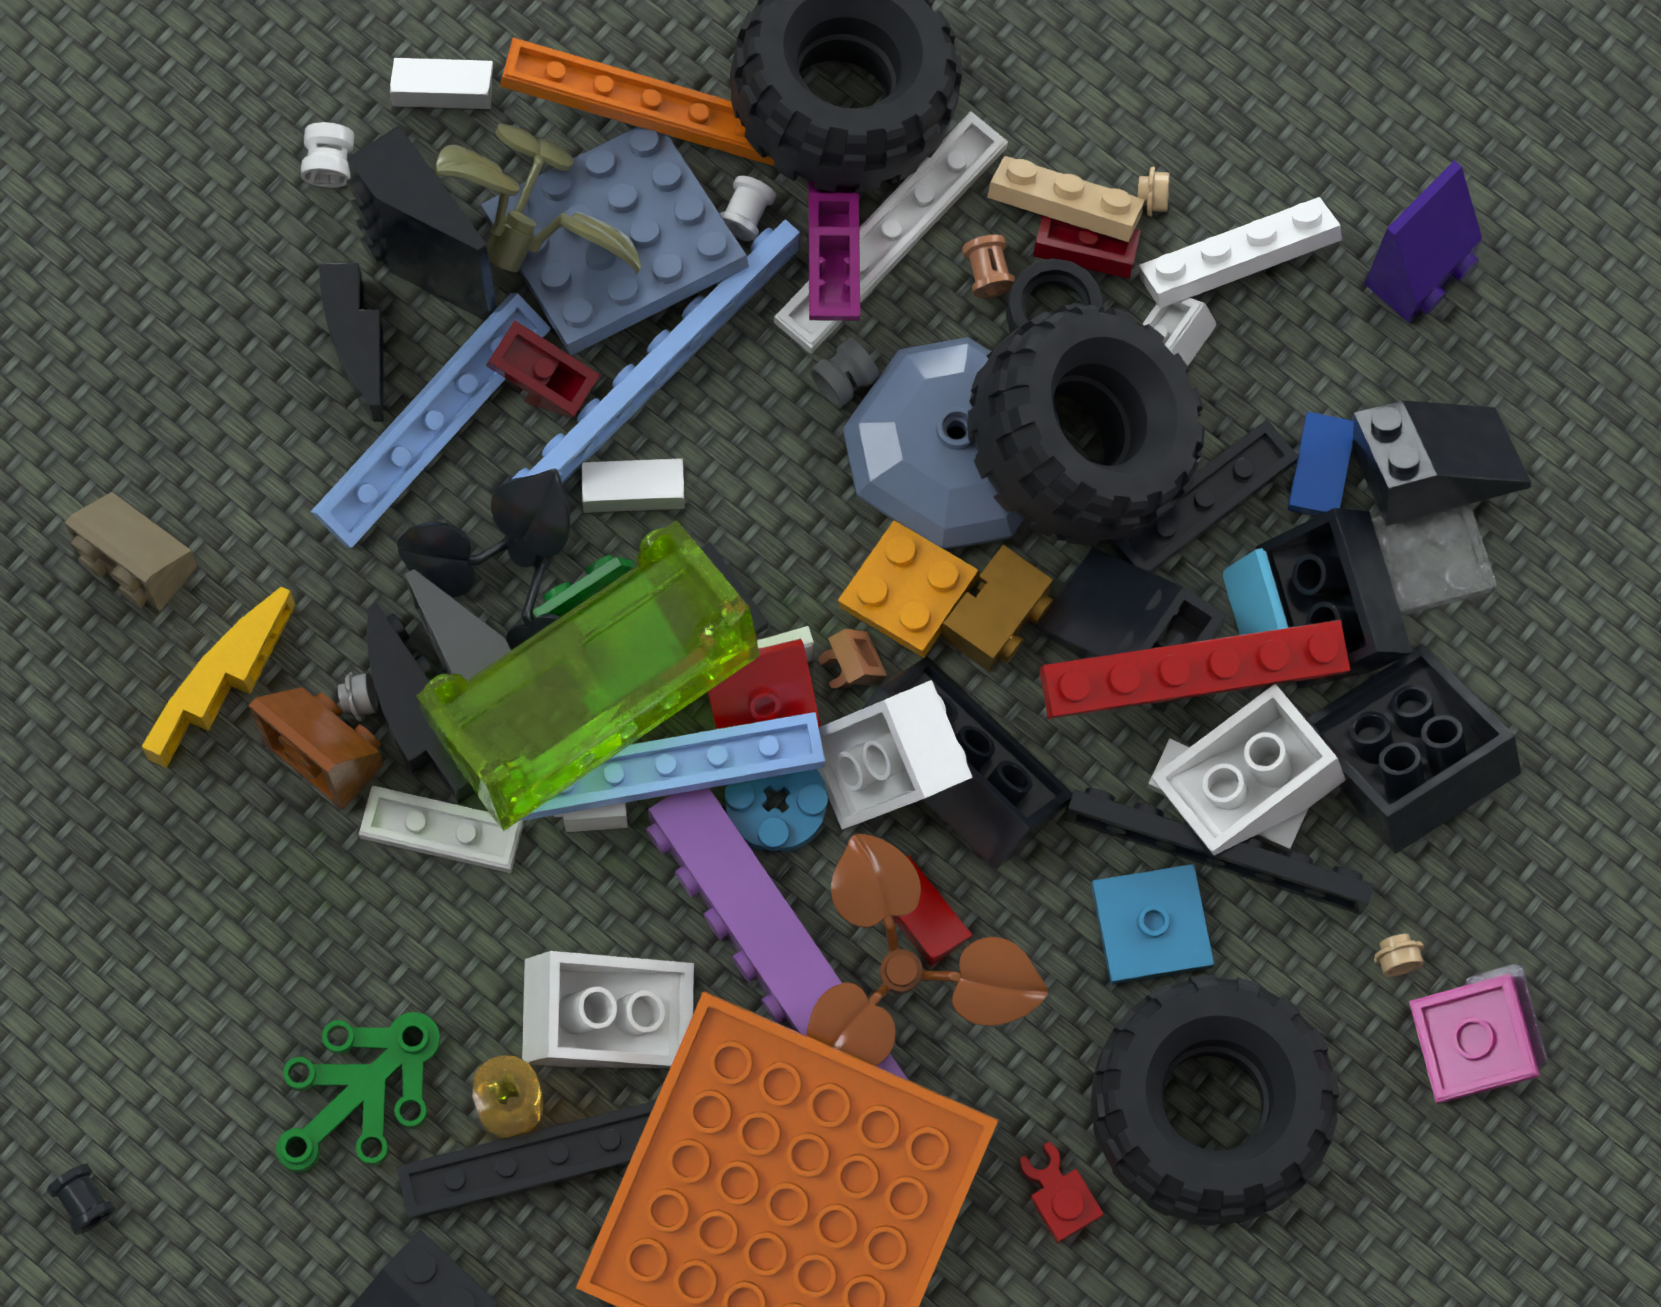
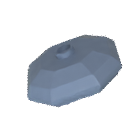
[843,337,1061,550]

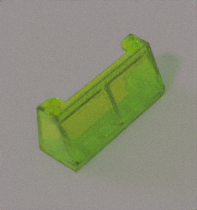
[416,520,760,831]

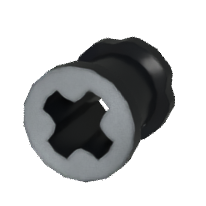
[47,1163,116,1235]

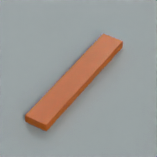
[500,37,775,166]

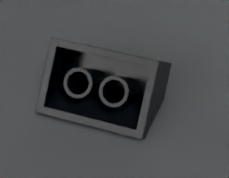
[1256,508,1413,688]

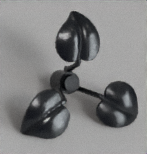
[397,468,587,690]

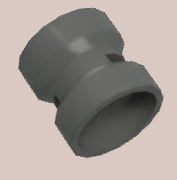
[810,338,880,408]

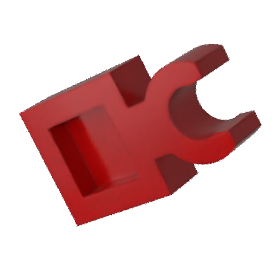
[1019,1142,1104,1244]

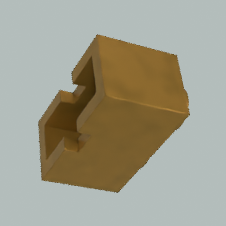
[941,545,1054,672]

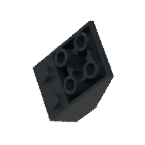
[1036,547,1226,713]

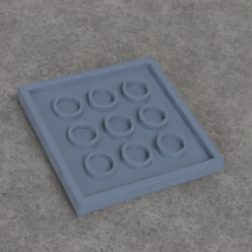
[481,127,749,356]

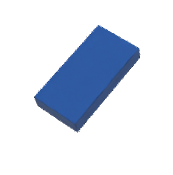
[1287,411,1354,516]

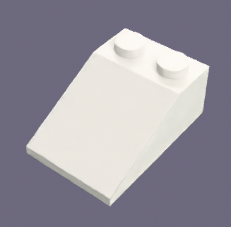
[817,680,972,830]
[1151,684,1346,855]
[522,951,694,1068]

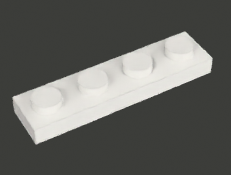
[1138,197,1342,309]

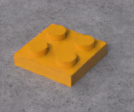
[838,520,979,658]

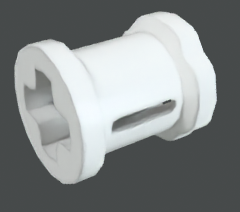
[719,176,776,241]

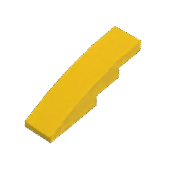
[141,587,296,768]

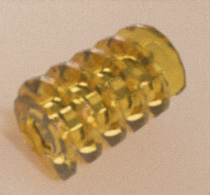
[472,1055,544,1138]

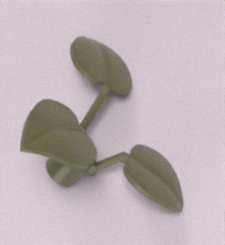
[434,124,641,275]

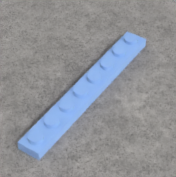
[512,219,800,484]

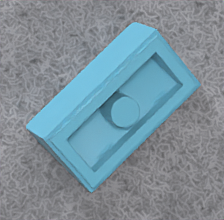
[1222,548,1288,635]

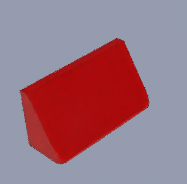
[892,855,972,967]

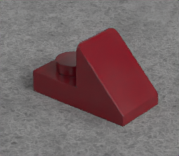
[486,320,600,418]

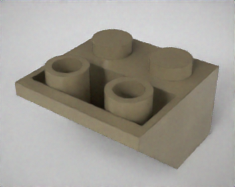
[65,492,198,612]

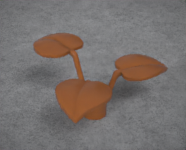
[807,834,1048,1066]

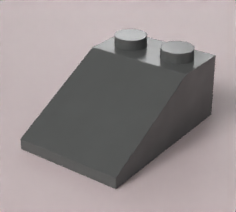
[405,569,536,736]

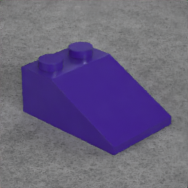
[1364,160,1482,323]

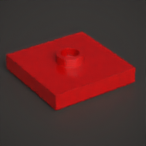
[701,638,821,730]

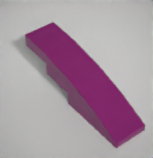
[808,180,860,321]

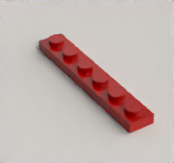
[1039,620,1350,719]

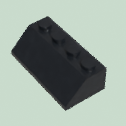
[862,656,1073,869]

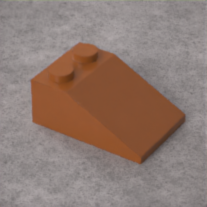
[248,687,384,810]

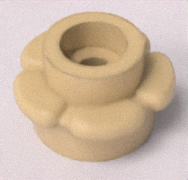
[1138,167,1170,216]
[1374,934,1424,977]

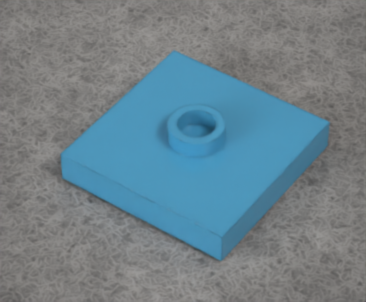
[1091,864,1214,985]

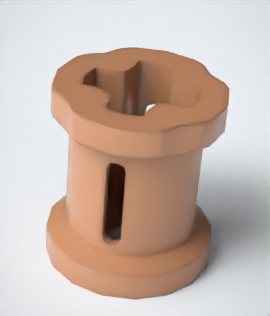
[962,234,1015,299]

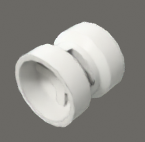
[300,122,354,188]

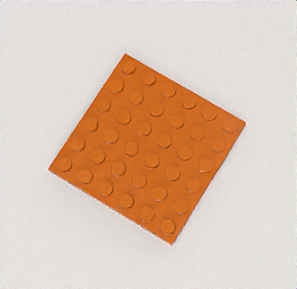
[576,992,999,1307]

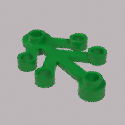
[276,1012,440,1173]

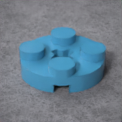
[725,769,828,853]

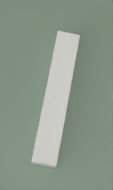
[774,111,1008,354]

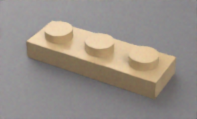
[987,156,1145,242]

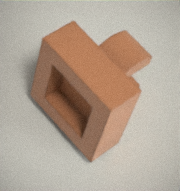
[818,629,888,689]

